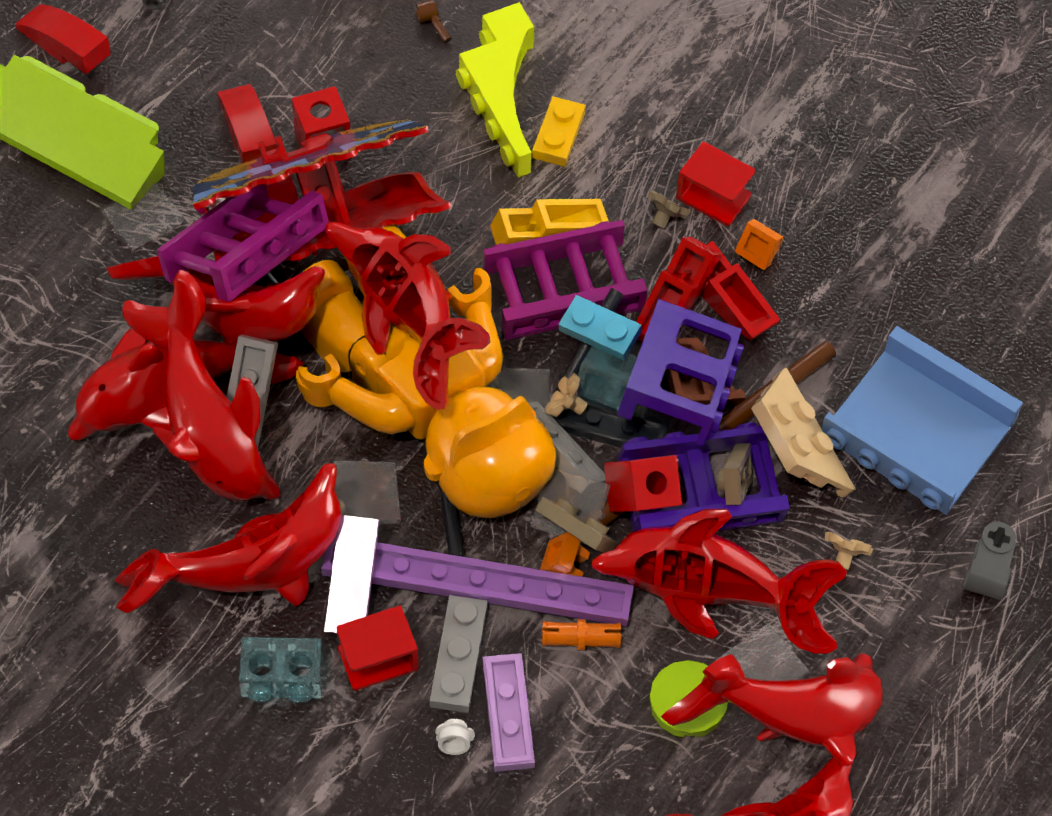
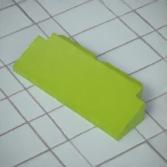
[0,55,165,210]

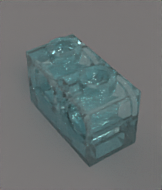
[239,637,323,702]

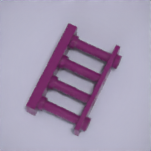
[157,184,329,302]
[483,220,647,340]

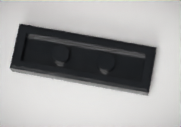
[554,396,670,448]

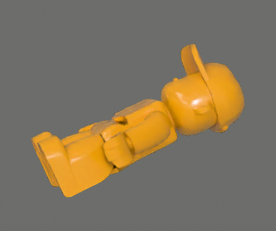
[296,226,556,518]

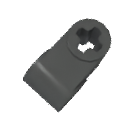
[963,521,1016,601]

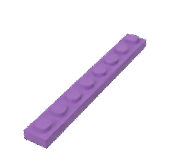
[321,536,634,627]

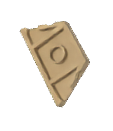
[751,368,856,498]

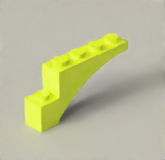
[456,2,534,178]

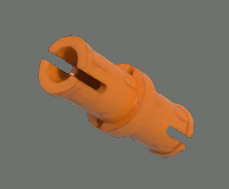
[542,619,621,650]

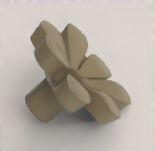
[648,190,692,229]

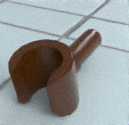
[416,0,452,43]

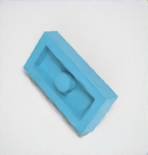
[558,295,642,361]

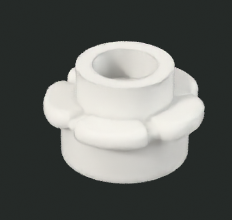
[435,719,475,755]

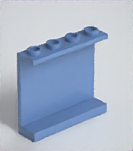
[822,326,1023,515]

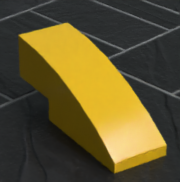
[490,199,608,245]

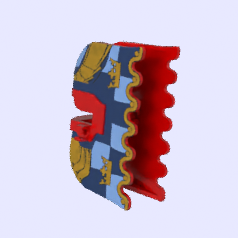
[193,119,452,262]

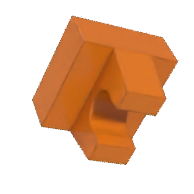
[734,219,783,270]
[540,532,590,577]

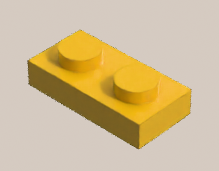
[532,96,586,167]

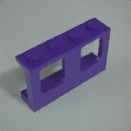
[617,299,744,446]
[617,423,790,532]

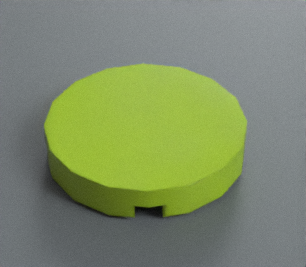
[649,660,728,738]

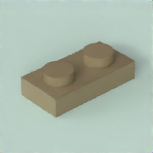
[718,443,753,505]
[536,497,617,553]

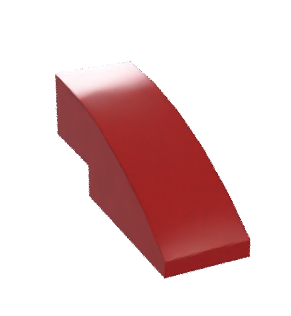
[15,4,111,74]
[217,84,277,163]
[636,237,722,342]
[700,241,781,341]

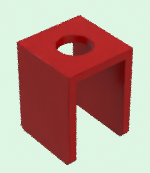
[291,86,350,149]
[676,141,755,226]
[604,455,682,512]
[336,605,419,691]

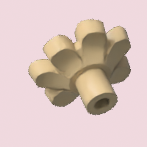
[545,373,587,417]
[825,532,874,570]

